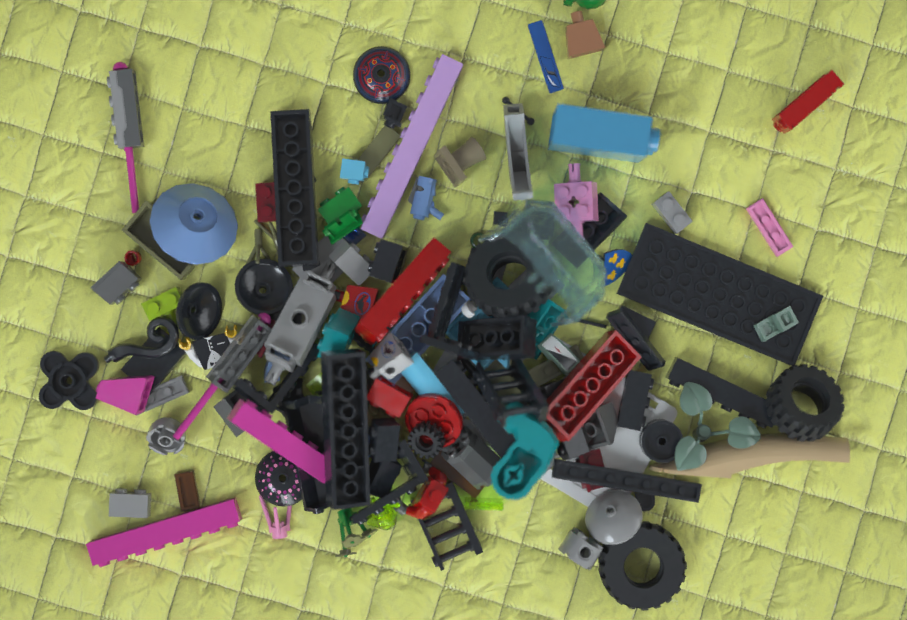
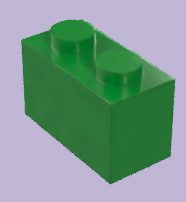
[317,187,363,224]

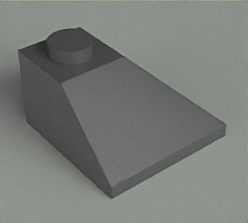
[581,402,618,450]

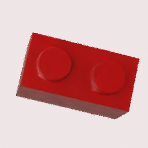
[367,376,413,418]

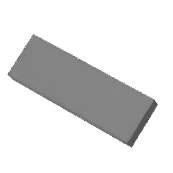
[137,375,190,415]

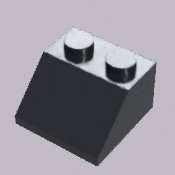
[368,239,408,283]

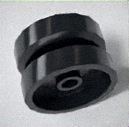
[639,419,683,463]

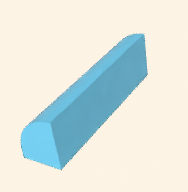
[401,351,465,415]

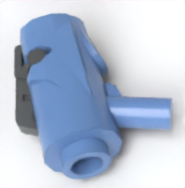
[408,176,444,221]

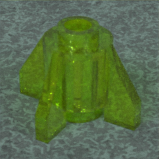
[366,496,400,530]

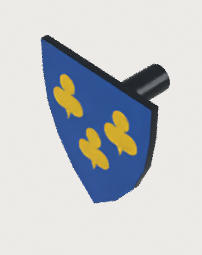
[594,249,632,288]

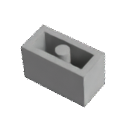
[651,191,693,234]
[329,240,371,286]
[109,488,151,518]

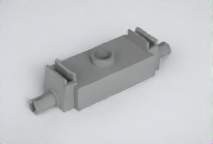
[264,261,338,386]

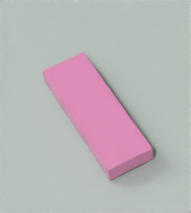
[746,198,793,257]

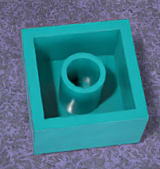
[317,308,361,358]

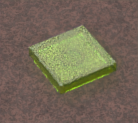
[464,497,504,511]

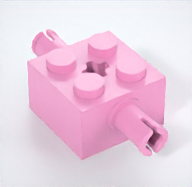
[554,163,599,241]

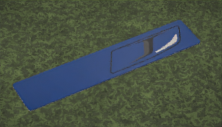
[528,20,564,93]

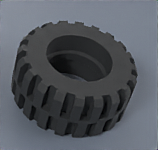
[765,364,845,442]

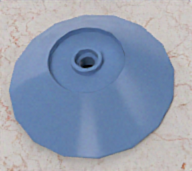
[150,183,238,265]

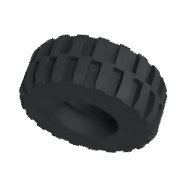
[465,231,554,318]
[598,521,687,611]

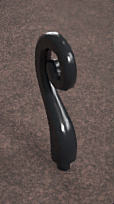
[104,317,180,363]

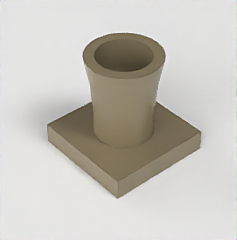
[433,137,486,188]

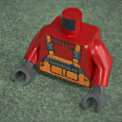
[394,459,449,519]

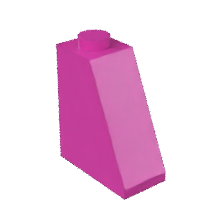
[95,375,155,415]

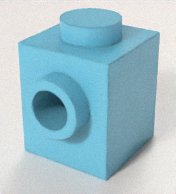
[340,158,369,185]

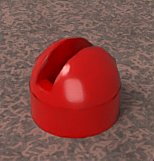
[124,250,142,266]

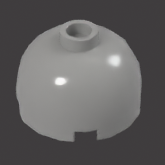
[146,417,186,455]

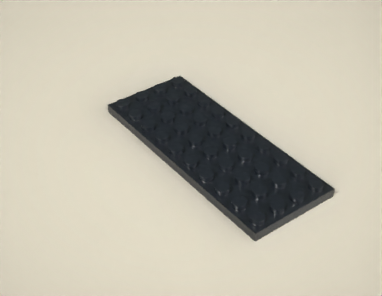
[616,223,823,366]

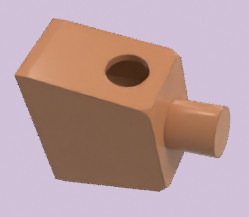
[565,11,605,59]

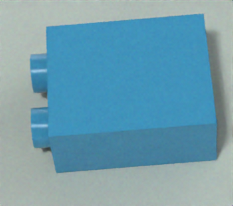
[548,104,660,163]

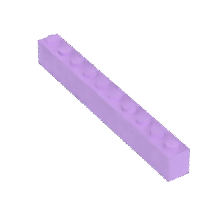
[361,54,463,239]

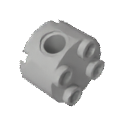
[558,527,604,571]

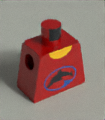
[334,285,379,321]

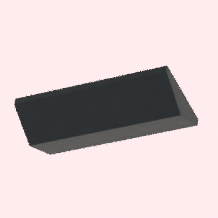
[547,192,628,271]

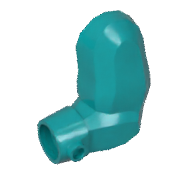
[490,401,559,500]

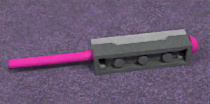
[107,62,144,214]
[173,313,272,440]

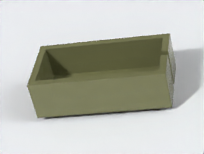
[121,201,195,280]

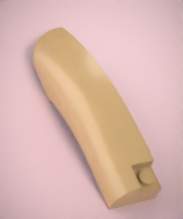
[649,433,850,478]

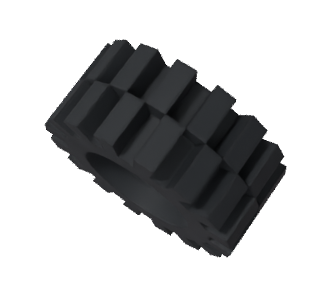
[408,421,446,459]

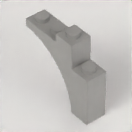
[503,103,533,200]

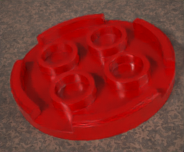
[405,393,463,448]

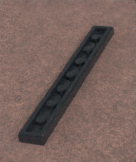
[551,459,702,503]

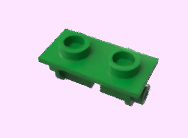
[322,209,363,245]

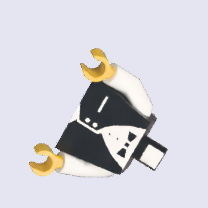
[179,325,237,370]

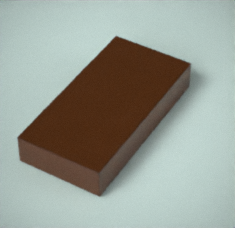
[174,470,201,512]

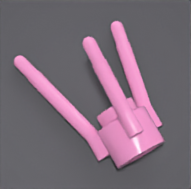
[259,495,292,539]

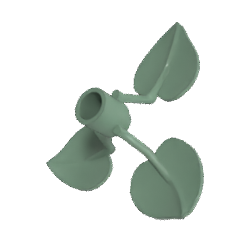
[675,382,761,471]

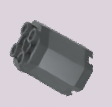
[441,426,501,490]

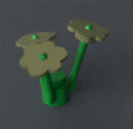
[335,508,378,557]

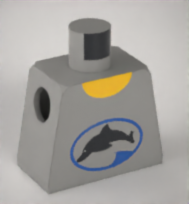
[367,332,414,380]

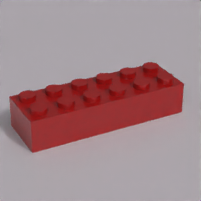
[354,237,451,345]
[544,330,641,441]

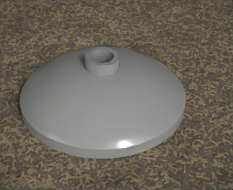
[585,490,643,545]

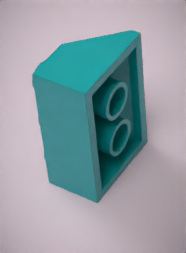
[528,299,567,360]

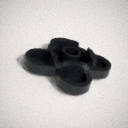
[39,351,99,410]

